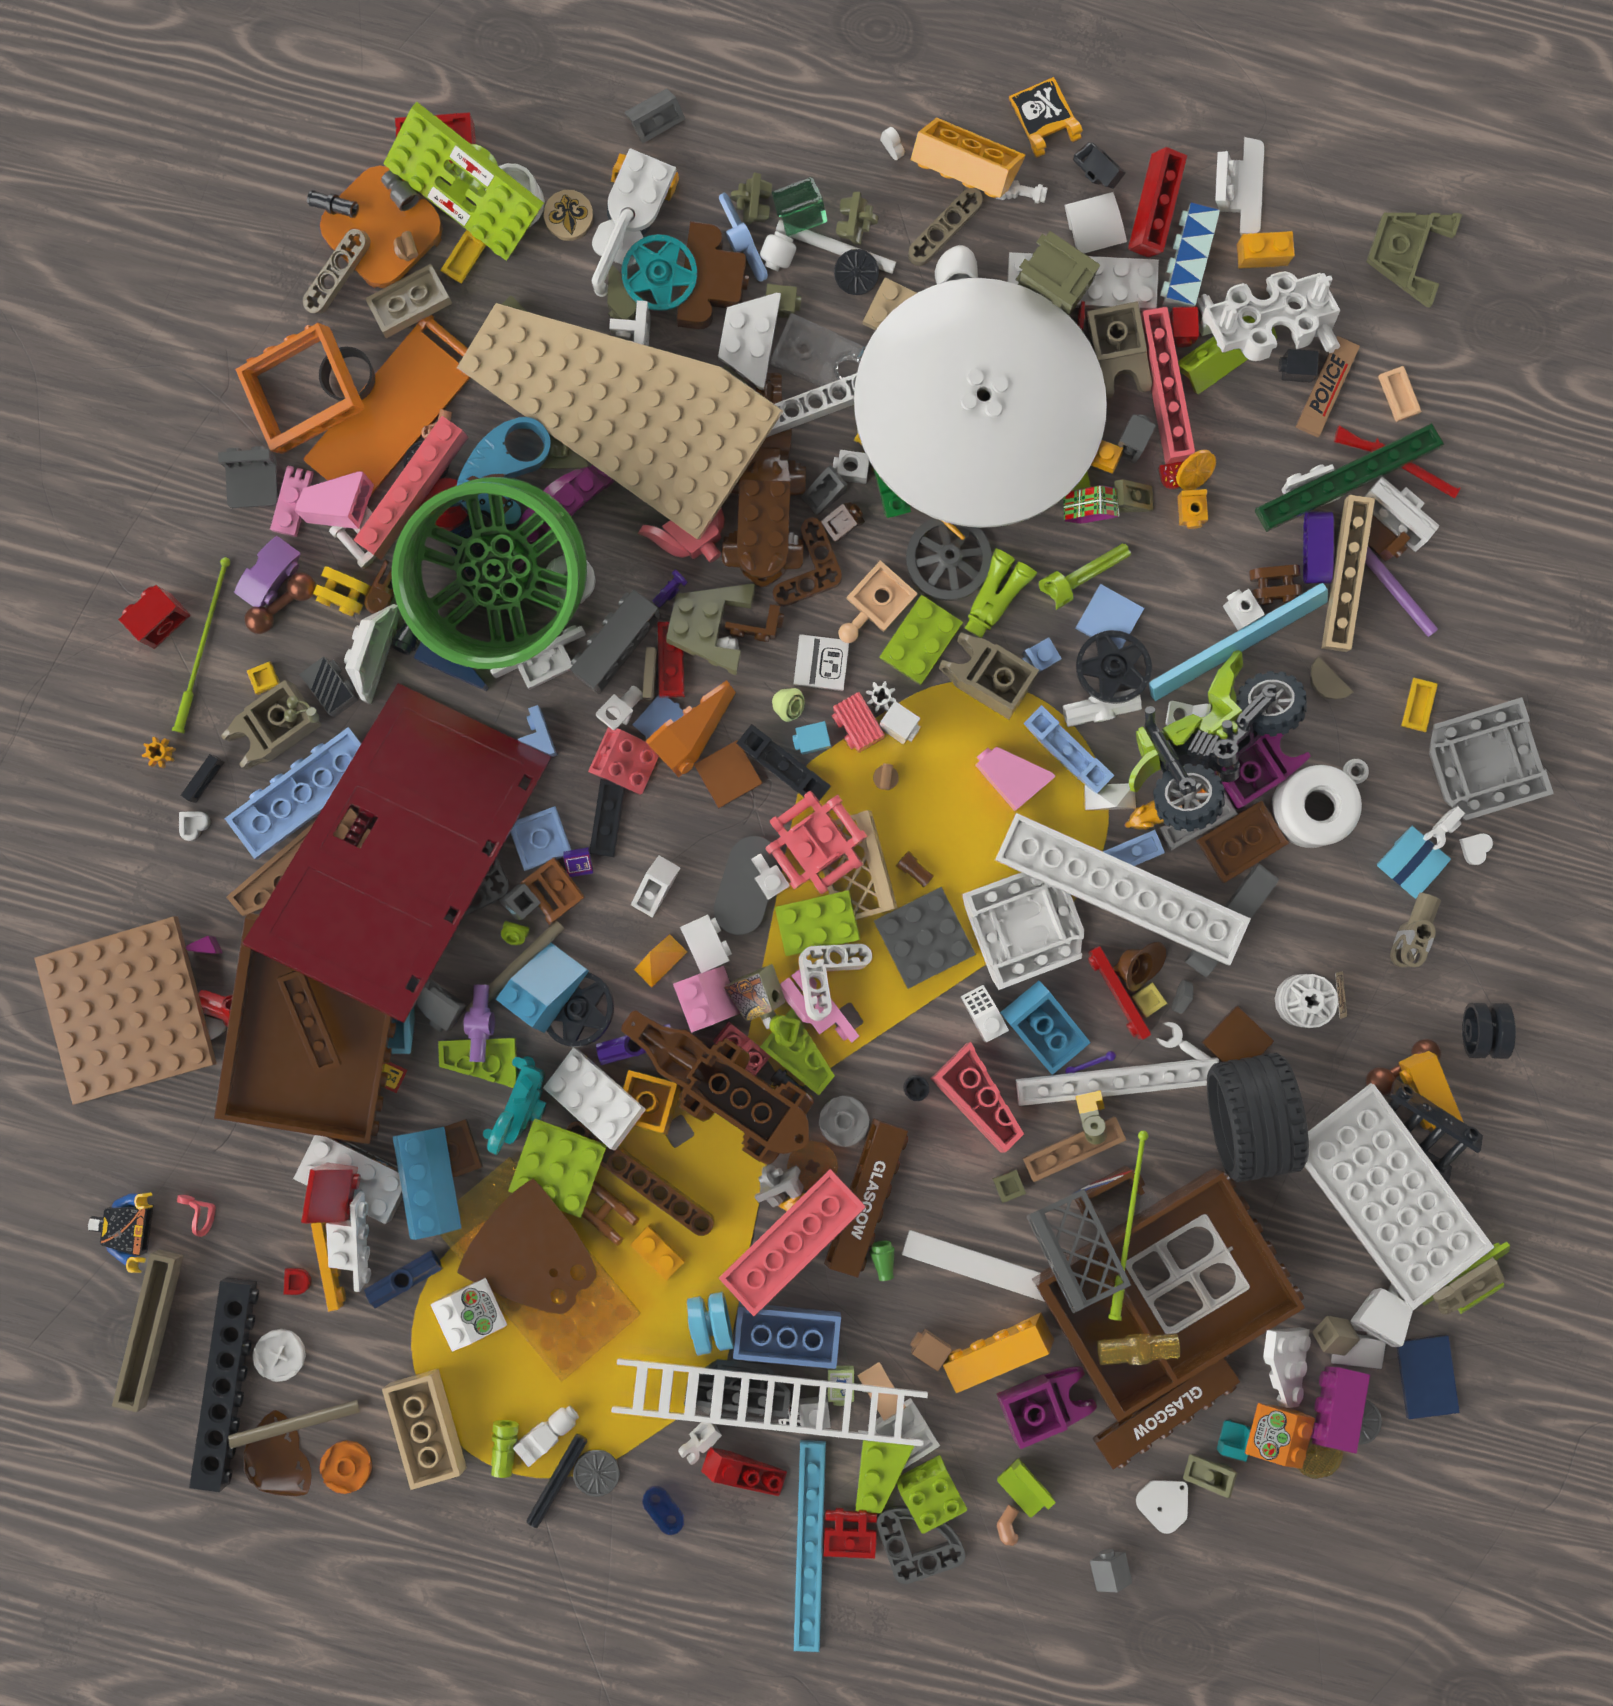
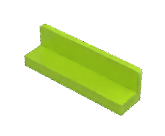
[1178,315,1277,394]

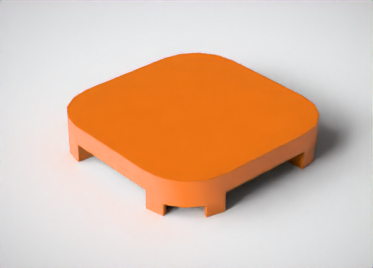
[320,165,443,288]

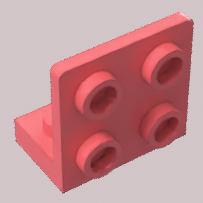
[588,727,659,795]

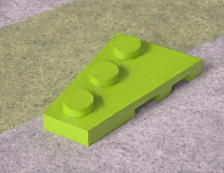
[856,1440,914,1513]

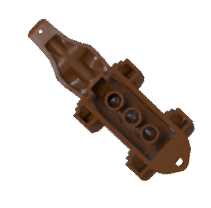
[722,373,806,588]
[621,1010,814,1165]

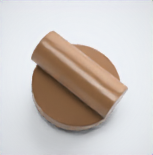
[394,231,418,261]
[873,764,899,790]

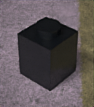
[1278,349,1319,383]

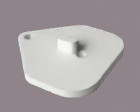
[1136,1480,1188,1534]

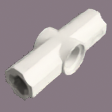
[1062,689,1142,727]

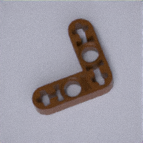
[773,518,842,607]

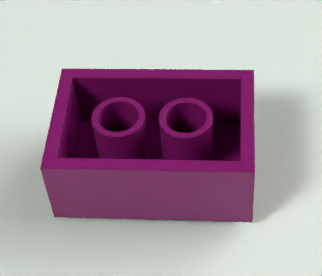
[1311,1366,1370,1454]

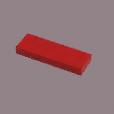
[658,622,685,698]

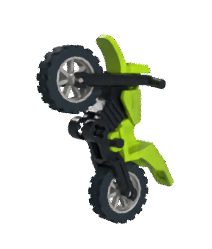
[1129,650,1307,832]

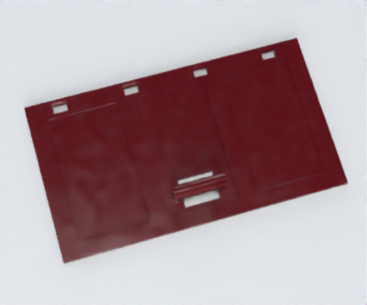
[242,683,551,1023]

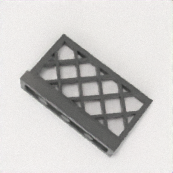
[1026,1189,1131,1313]

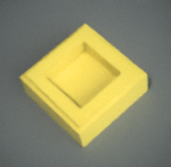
[1131,983,1167,1018]

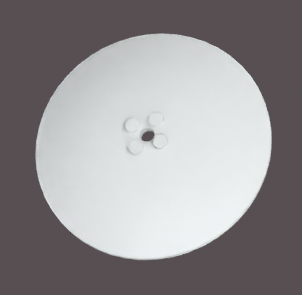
[854,278,1107,528]

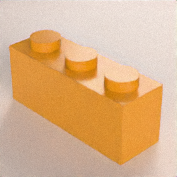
[1398,1051,1463,1132]

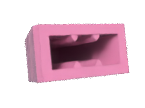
[295,472,374,529]
[975,747,1055,811]

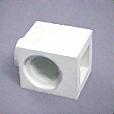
[833,450,869,484]

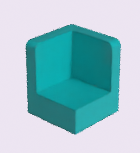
[1217,1420,1251,1462]

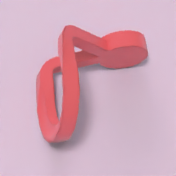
[177,1195,216,1237]

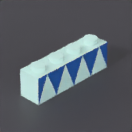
[1160,203,1220,308]

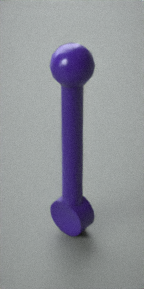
[1065,1051,1116,1074]

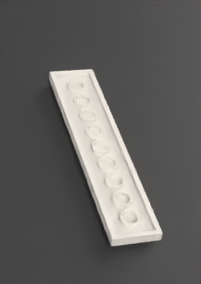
[995,813,1251,966]

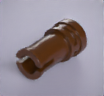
[896,851,934,888]

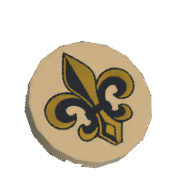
[544,190,594,241]

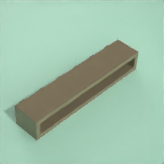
[112,1249,184,1412]

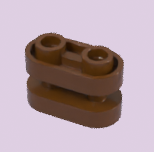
[1249,564,1303,606]

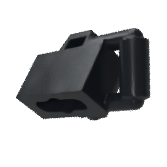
[1073,142,1126,189]

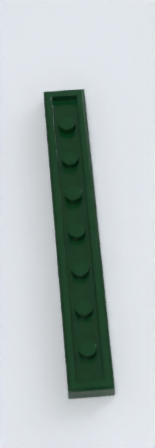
[1255,423,1444,532]

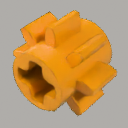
[142,737,176,768]

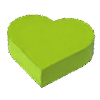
[769,1015,801,1047]

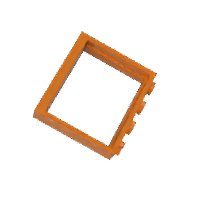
[235,323,365,454]

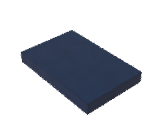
[1397,1334,1460,1419]

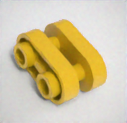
[313,566,371,617]

